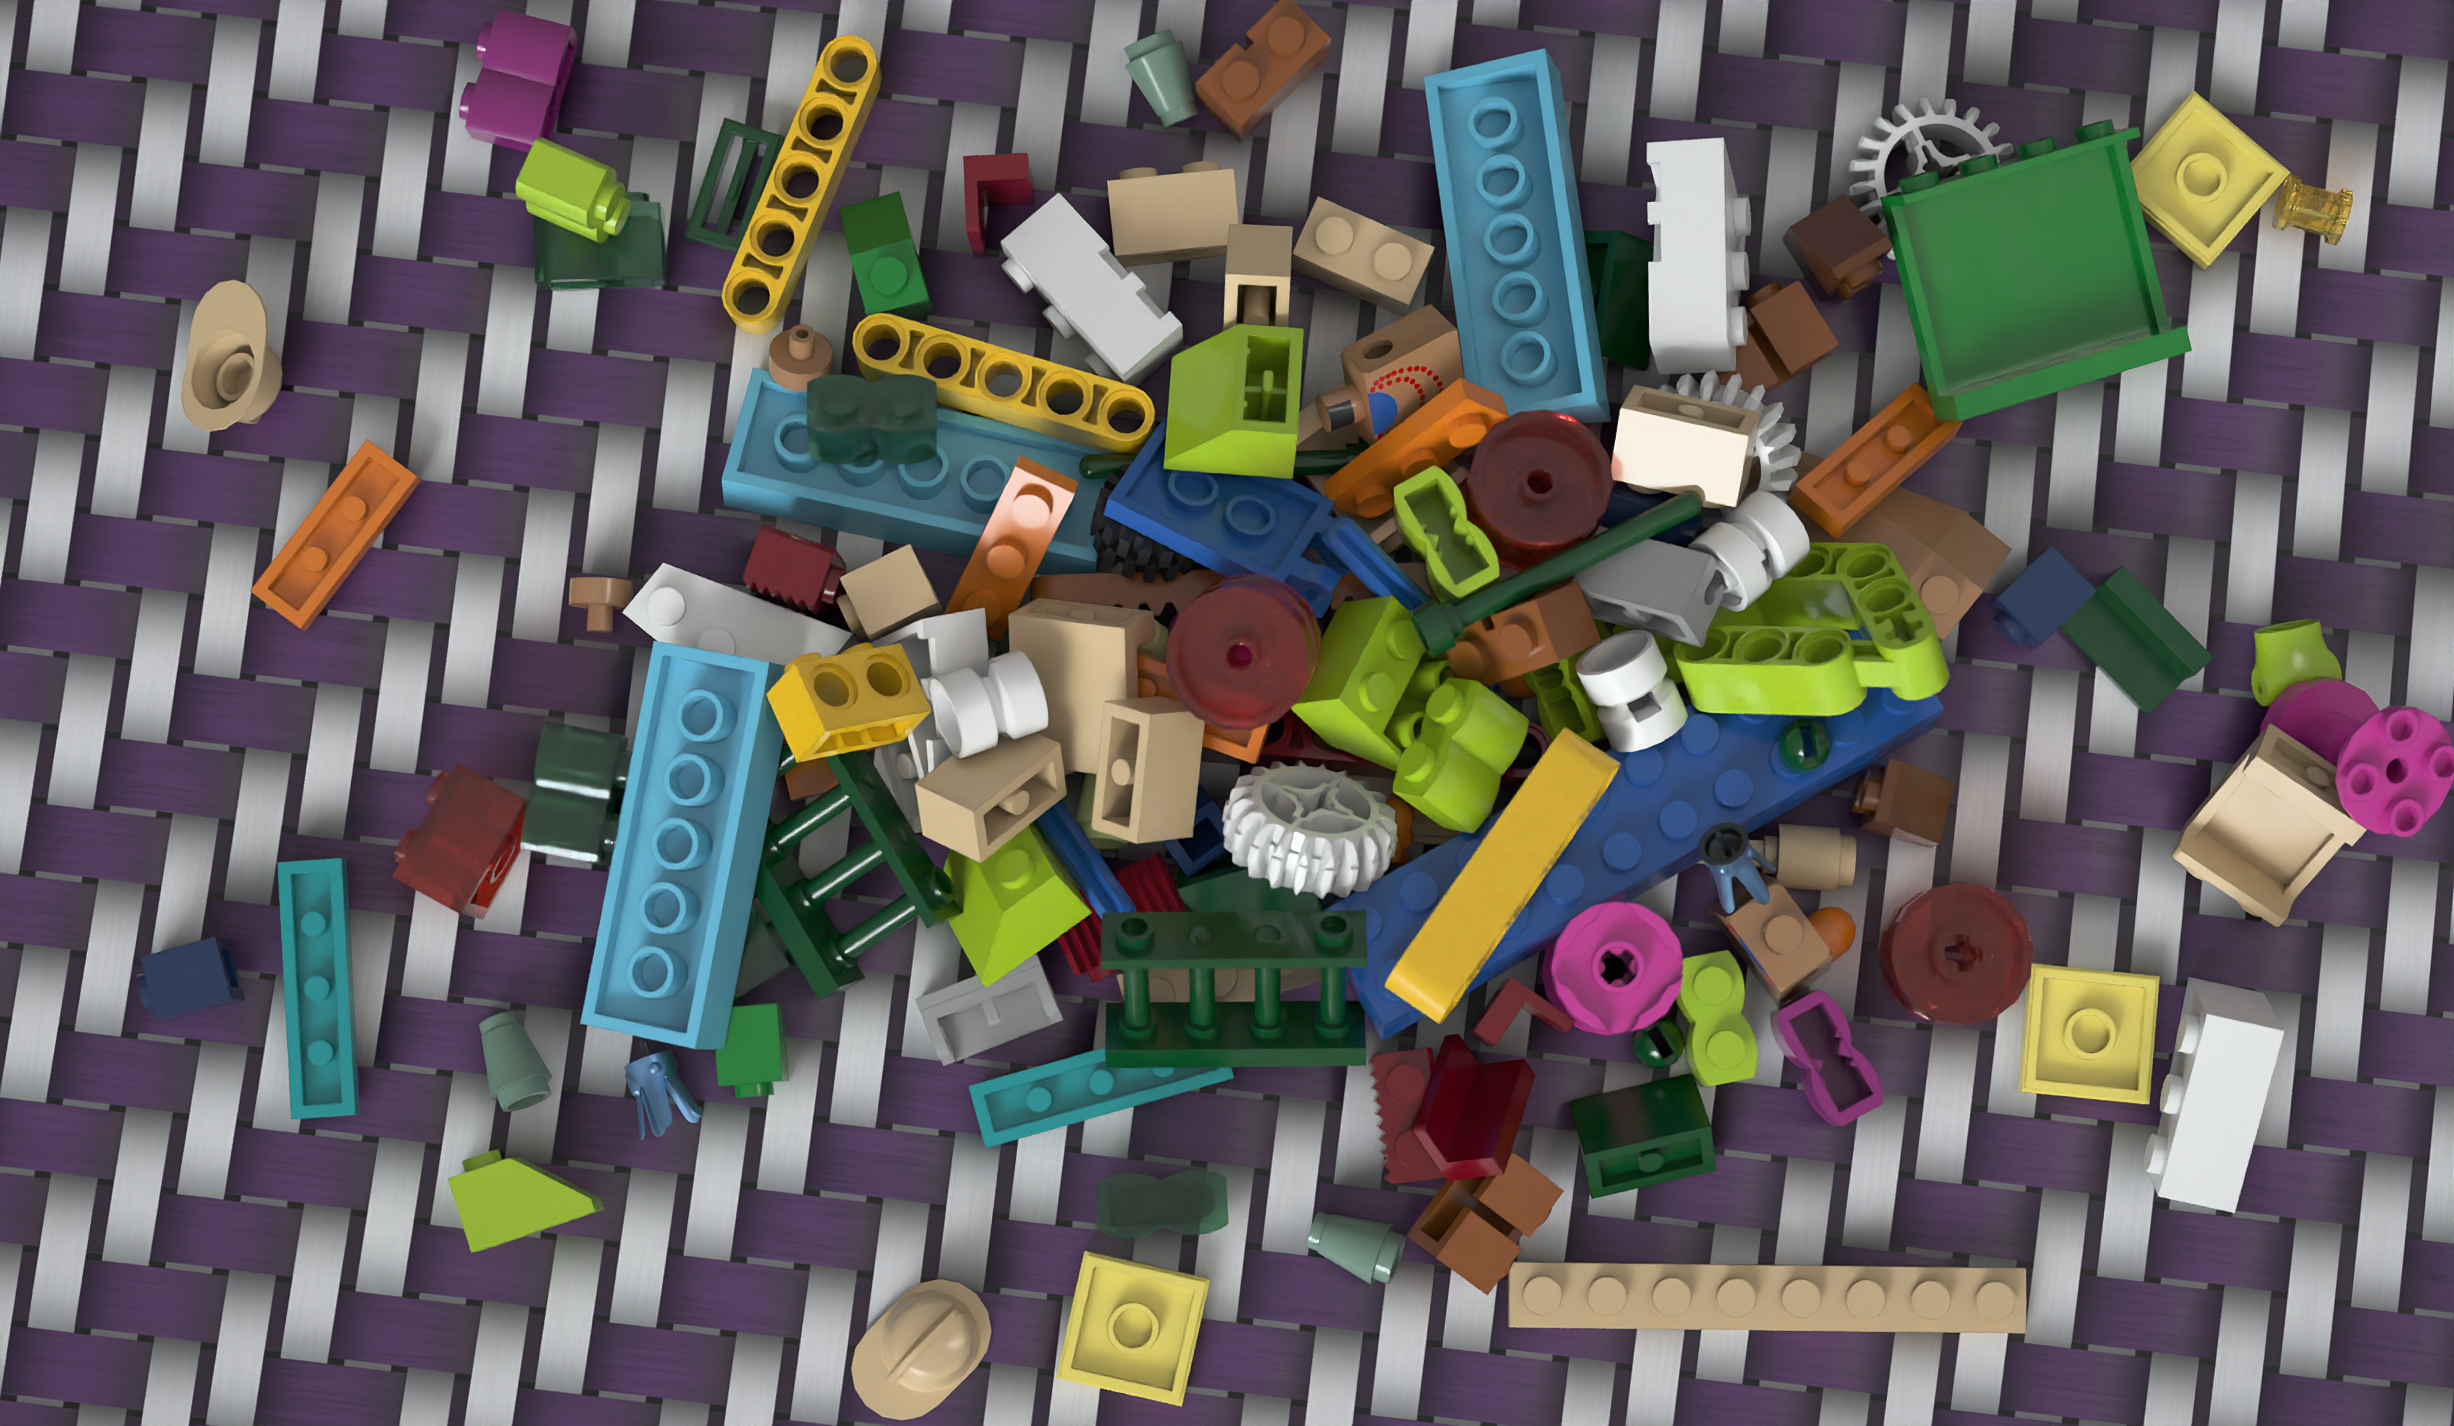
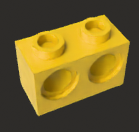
[766,643,932,762]

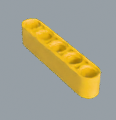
[722,35,882,334]
[852,313,1155,454]
[1384,727,1621,1024]

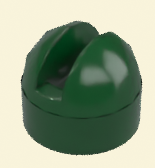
[1777,718,1832,774]
[1631,1017,1684,1069]

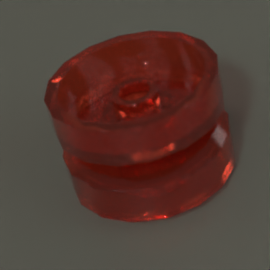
[1462,410,1613,571]
[1166,573,1321,731]
[1878,882,2034,1027]

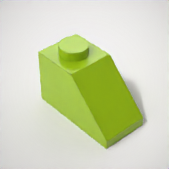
[448,1149,604,1253]

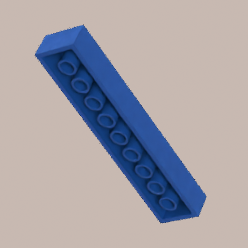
[1323,630,1944,1041]

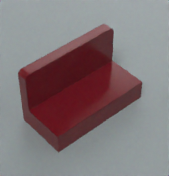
[963,153,1035,256]
[1468,977,1576,1047]
[1414,1034,1536,1181]

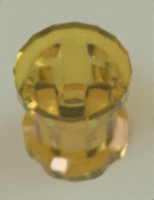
[2272,174,2353,246]

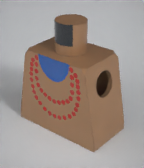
[1315,304,1465,446]
[1706,872,1833,1007]

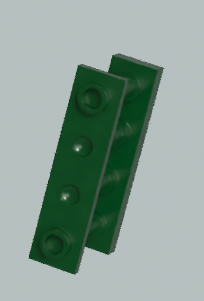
[754,741,963,1000]
[1101,910,1368,1068]

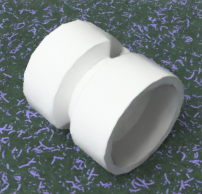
[1687,490,1810,612]
[1575,630,1688,752]
[930,649,1049,759]

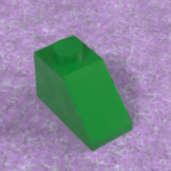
[839,191,934,320]

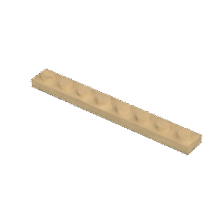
[1508,1261,2026,1333]

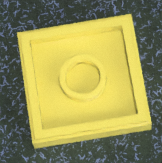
[2130,91,2290,270]
[2017,963,2160,1104]
[1056,1250,1210,1406]

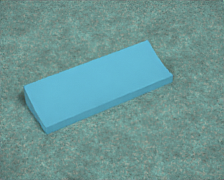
[1424,48,1611,435]
[721,367,1108,576]
[580,641,786,1049]

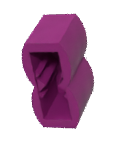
[459,8,579,153]
[1770,989,1883,1126]

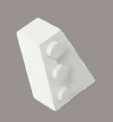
[1647,138,1751,375]
[1001,192,1184,387]
[622,563,860,665]
[871,608,989,833]
[2144,977,2285,1213]

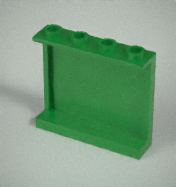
[1880,119,2192,421]

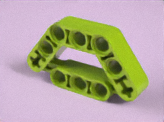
[1612,542,1950,716]

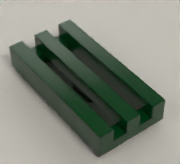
[685,117,785,255]

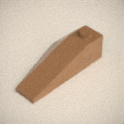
[1745,450,2012,643]

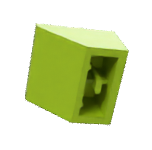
[1164,324,1304,479]
[1287,595,1454,772]

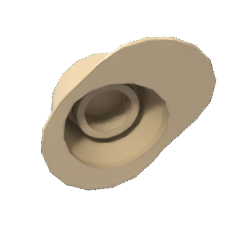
[181,280,283,432]
[851,1279,992,1421]

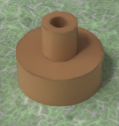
[768,324,833,392]
[569,577,634,633]

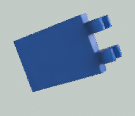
[1104,416,1351,618]

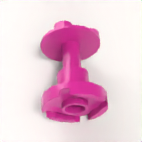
[2260,677,2454,837]
[1541,901,1683,1036]

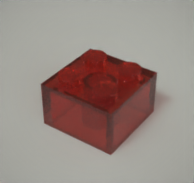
[392,763,545,920]

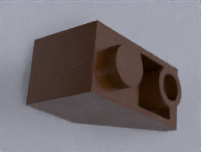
[1782,194,1893,303]
[1850,758,1955,848]

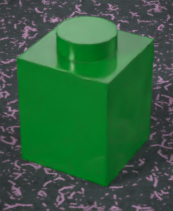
[715,1003,789,1098]

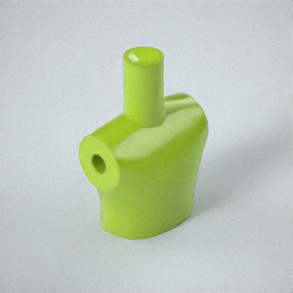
[2251,619,2342,706]

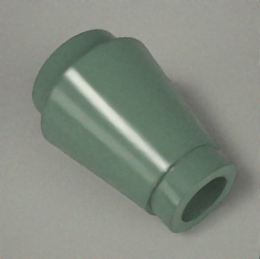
[1124,29,1199,128]
[479,1011,552,1112]
[1306,1211,1407,1285]

